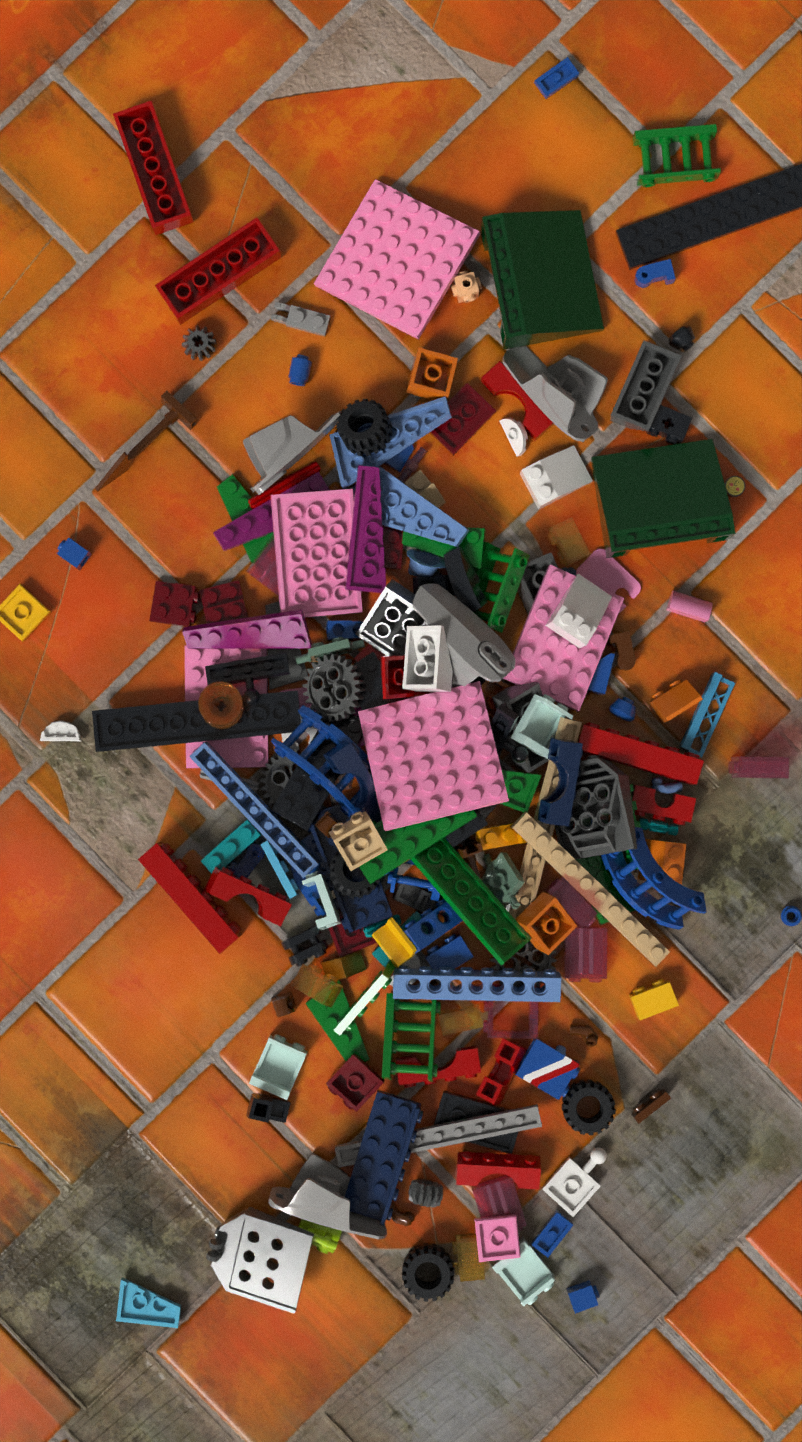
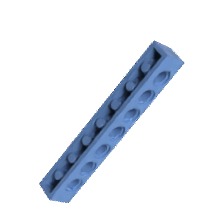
[189,742,319,878]
[393,966,561,1002]

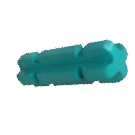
[639,818,679,836]
[363,914,402,938]

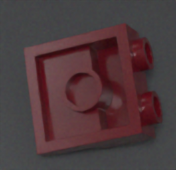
[382,525,403,570]
[199,580,249,624]
[149,581,200,627]
[326,1053,385,1112]

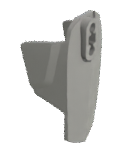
[503,346,608,442]
[243,411,342,495]
[412,584,515,688]
[268,1153,387,1239]

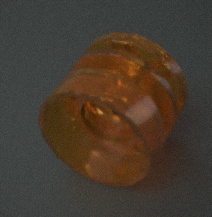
[198,681,244,729]

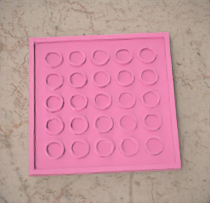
[314,179,480,340]
[358,681,509,831]

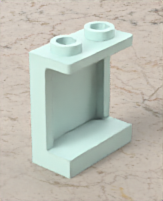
[511,694,573,760]
[302,872,342,930]
[249,1034,308,1100]
[491,1236,555,1306]

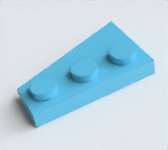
[116,1277,181,1328]

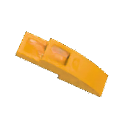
[476,823,557,850]

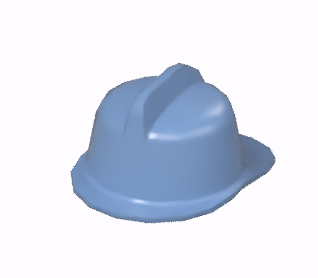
[407,549,446,577]

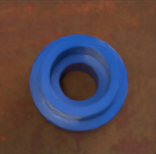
[781,906,802,926]

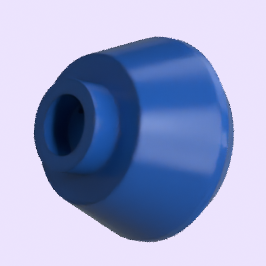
[609,696,636,722]

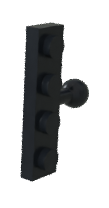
[205,652,290,705]
[490,704,528,763]

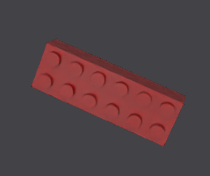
[113,101,194,235]
[155,217,281,325]
[577,722,704,785]
[138,842,242,954]

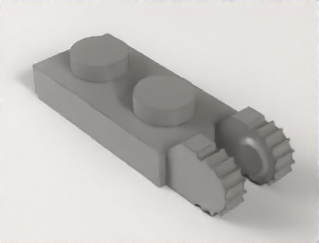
[271,302,330,337]

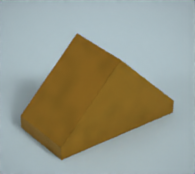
[321,950,366,982]

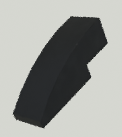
[443,546,488,612]

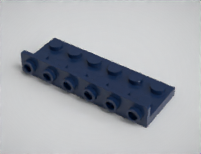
[308,800,393,933]
[345,1090,424,1226]

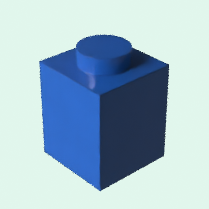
[57,538,92,570]
[566,1280,600,1314]

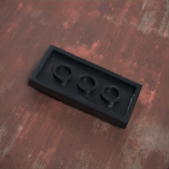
[434,1090,519,1154]

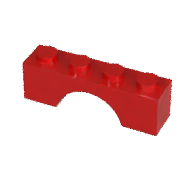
[481,361,554,441]
[204,867,292,927]
[395,1045,481,1088]
[456,1151,541,1189]

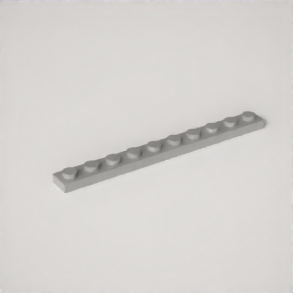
[335,1104,542,1167]

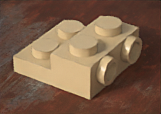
[329,811,388,871]

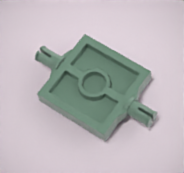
[295,637,365,665]
[481,852,525,910]

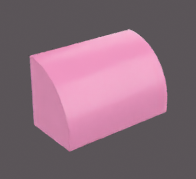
[666,590,712,622]

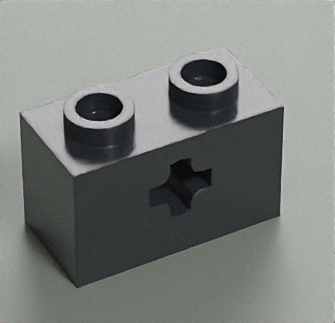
[646,405,692,444]

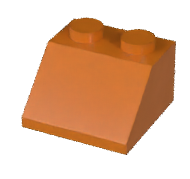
[649,679,703,723]
[638,839,686,885]

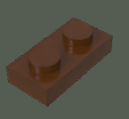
[631,1089,671,1124]

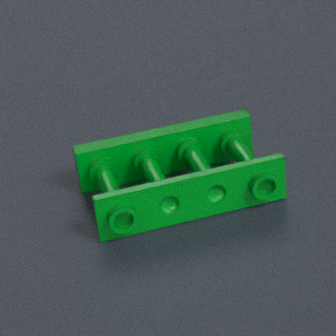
[633,124,721,188]
[473,542,530,633]
[382,993,441,1082]

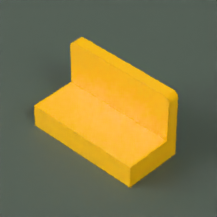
[372,917,417,968]

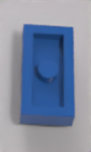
[534,57,579,99]
[531,1210,573,1258]

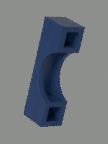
[537,738,583,826]
[324,741,382,823]

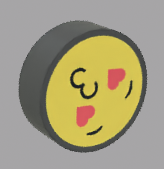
[725,476,745,497]

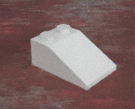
[520,446,593,510]
[545,574,612,648]
[402,625,453,692]

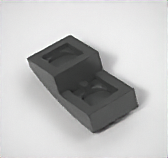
[392,883,440,912]

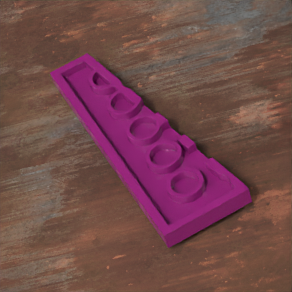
[345,465,386,593]
[213,472,330,551]
[182,609,312,649]

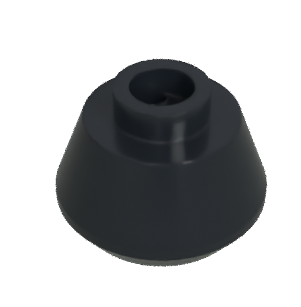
[669,325,695,352]

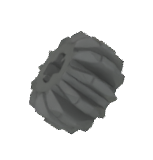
[182,325,217,361]
[408,1179,443,1208]

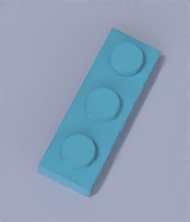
[260,840,299,899]

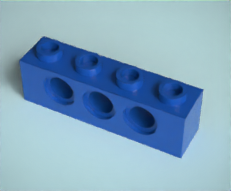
[403,898,463,954]

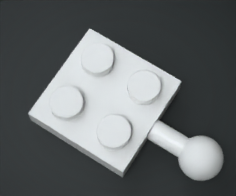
[542,1147,607,1217]

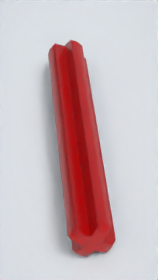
[248,461,321,509]

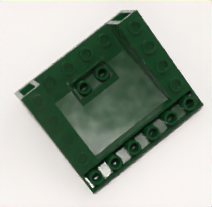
[480,210,604,350]
[591,439,736,559]

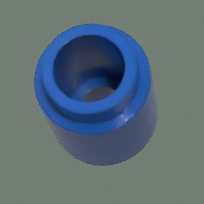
[288,355,312,386]

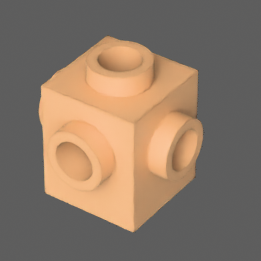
[451,271,482,303]

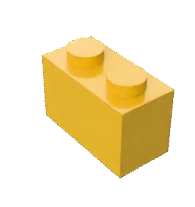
[629,979,679,1020]

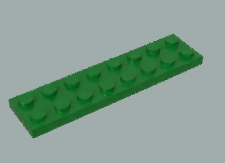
[411,838,531,965]

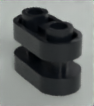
[281,925,328,967]

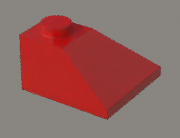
[380,655,414,699]

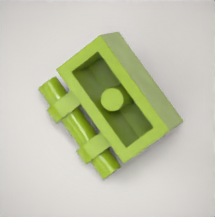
[298,1219,342,1254]

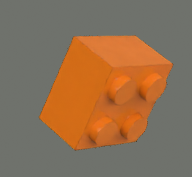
[406,347,458,400]
[515,892,577,955]

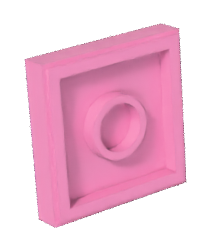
[474,1214,521,1262]

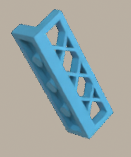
[679,672,735,758]

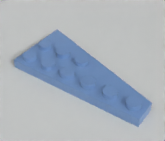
[330,396,452,489]
[352,466,469,547]

